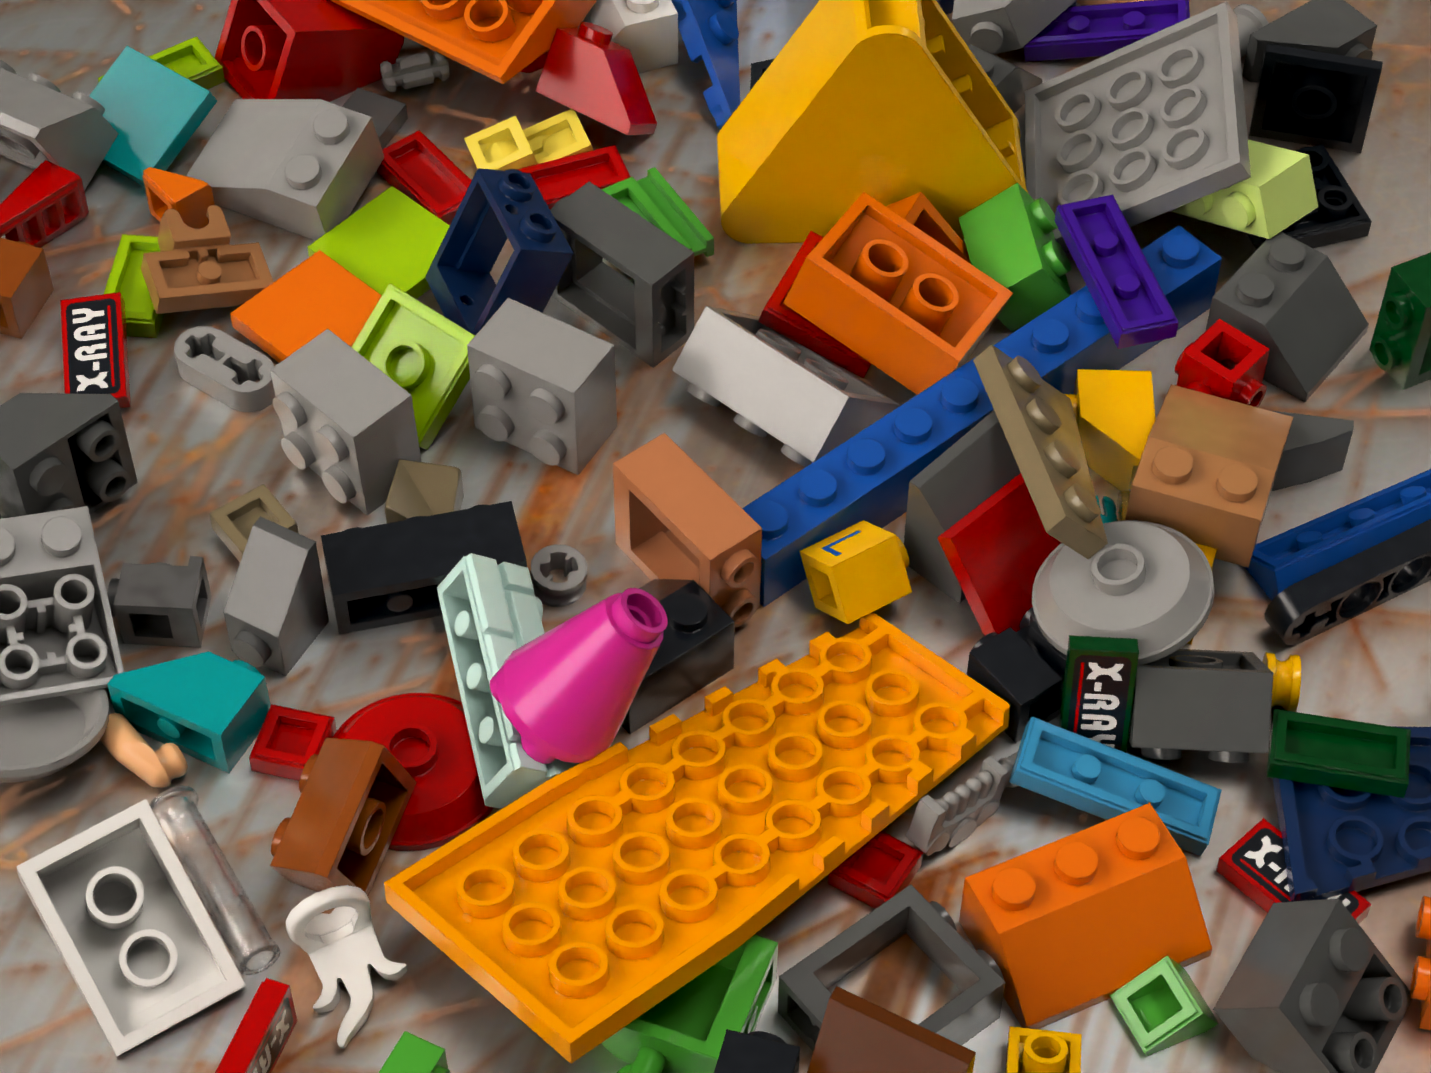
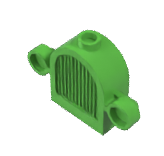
[601,935,778,1073]

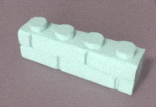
[437,553,579,809]

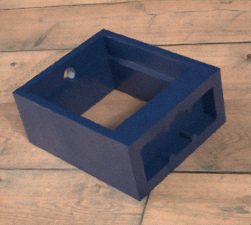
[425,168,574,335]

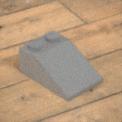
[186,99,384,241]

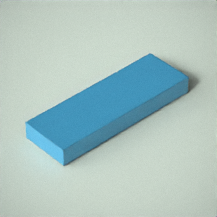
[1009,717,1222,856]

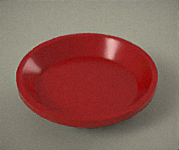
[332,693,494,851]

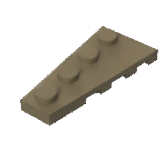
[973,344,1108,559]

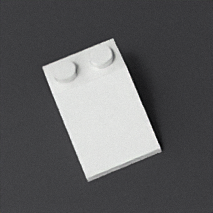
[16,799,246,1057]

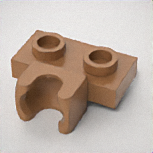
[141,205,273,314]

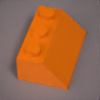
[783,192,1013,395]
[959,803,1212,1029]

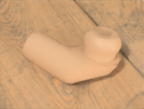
[100,713,188,788]

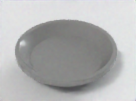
[1032,520,1215,665]
[0,689,109,782]

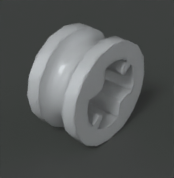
[530,544,588,607]

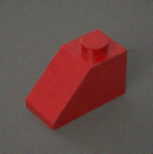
[535,22,657,135]

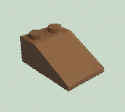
[1125,384,1293,568]

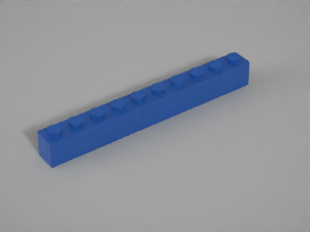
[742,225,1222,607]

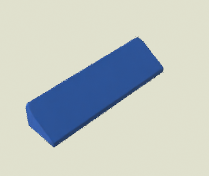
[1245,469,1431,601]

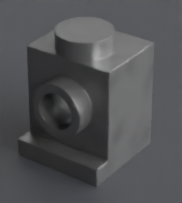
[107,556,212,648]

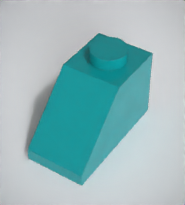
[107,651,271,773]

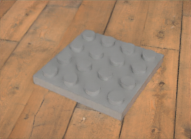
[1024,1,1251,254]

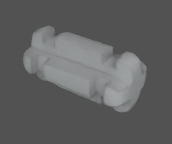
[380,51,449,92]

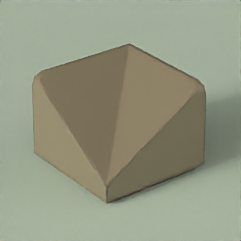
[385,459,464,524]

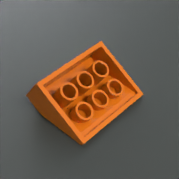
[330,0,597,84]

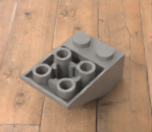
[0,506,124,706]

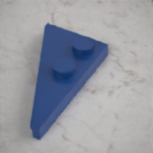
[671,0,740,129]

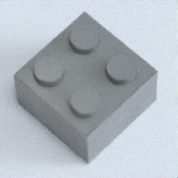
[467,298,617,475]
[270,329,421,516]

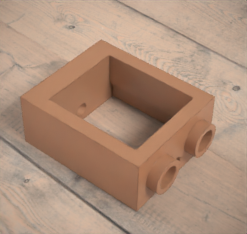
[613,433,762,628]

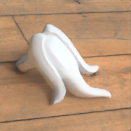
[285,885,408,1049]

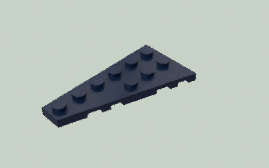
[1269,726,1431,902]

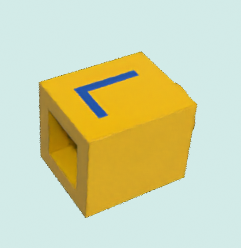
[799,520,912,624]

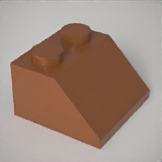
[270,737,417,896]

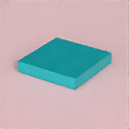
[89,46,217,187]

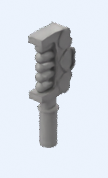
[906,751,1018,856]

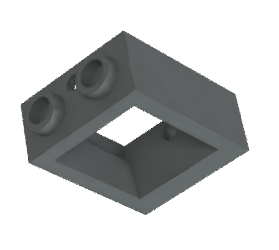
[550,181,694,368]
[777,885,1006,1051]

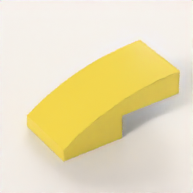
[464,109,593,171]

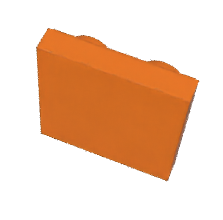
[230,250,382,363]

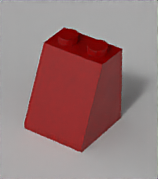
[214,0,405,102]

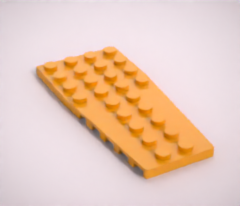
[384,612,1010,1064]

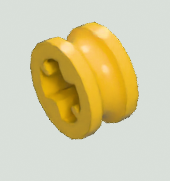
[1262,652,1301,712]

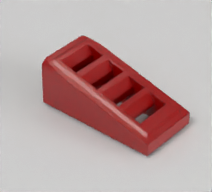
[0,160,89,248]

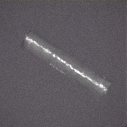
[149,785,281,976]

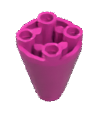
[490,588,668,764]

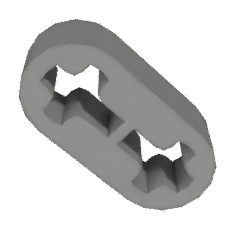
[174,326,276,412]

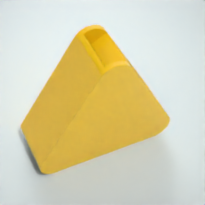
[717,0,1029,244]

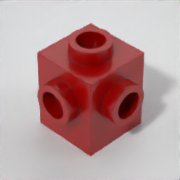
[1175,318,1270,407]

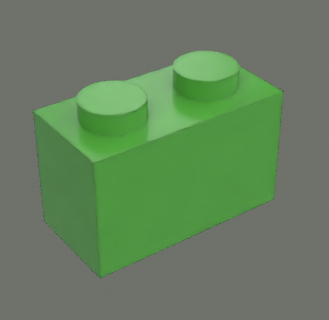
[958,183,1072,332]

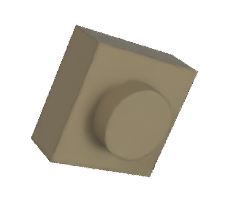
[209,484,299,562]

